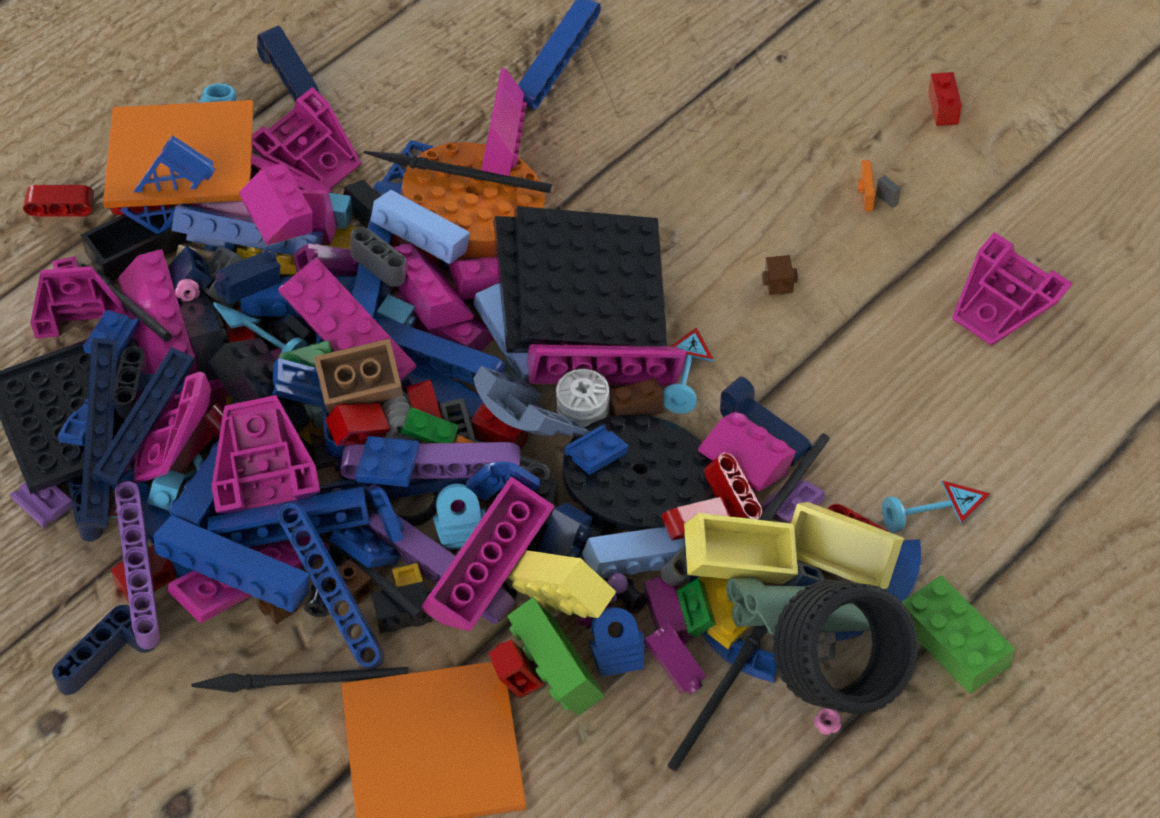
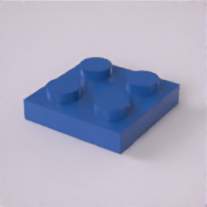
[355,436,420,487]
[330,527,401,568]

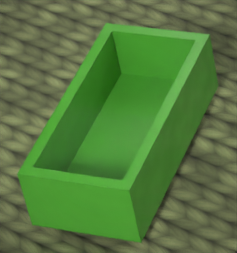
[902,575,1015,694]
[507,597,605,716]

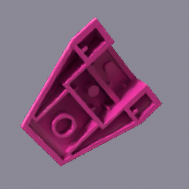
[252,87,361,190]
[952,232,1073,346]
[30,266,130,338]
[134,372,211,483]
[212,395,320,513]

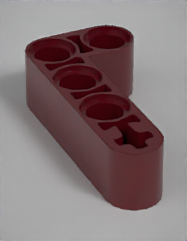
[148,401,224,485]

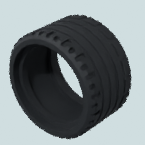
[773,580,918,714]

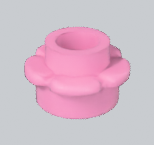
[175,279,200,301]
[814,708,841,735]

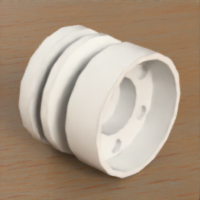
[556,369,610,427]

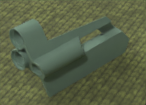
[726,577,871,635]

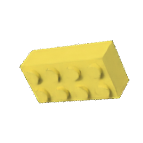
[791,502,904,589]
[684,513,798,584]
[508,550,616,618]

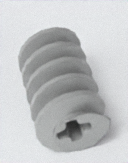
[379,391,415,440]

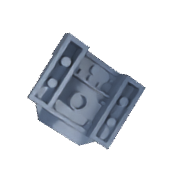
[473,366,589,437]

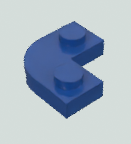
[466,461,540,501]
[365,484,404,543]

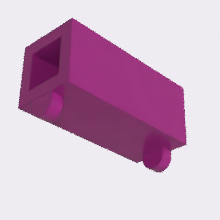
[293,243,359,277]
[644,577,693,644]
[644,622,706,695]

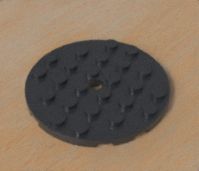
[562,414,714,532]

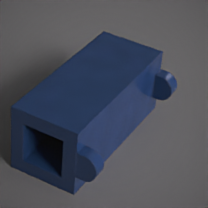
[214,250,281,304]

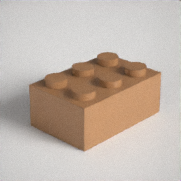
[314,339,403,414]

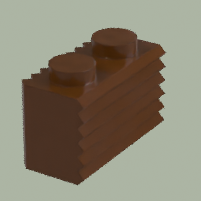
[609,378,664,417]

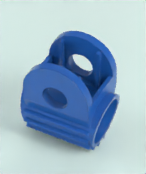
[589,607,644,677]

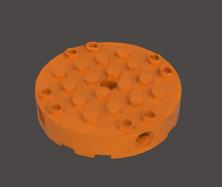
[401,142,545,259]

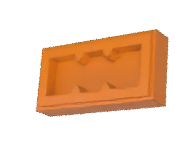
[857,160,876,211]

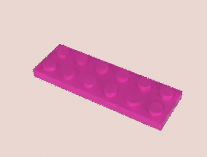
[278,257,416,381]
[168,535,328,623]

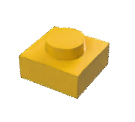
[392,563,423,587]

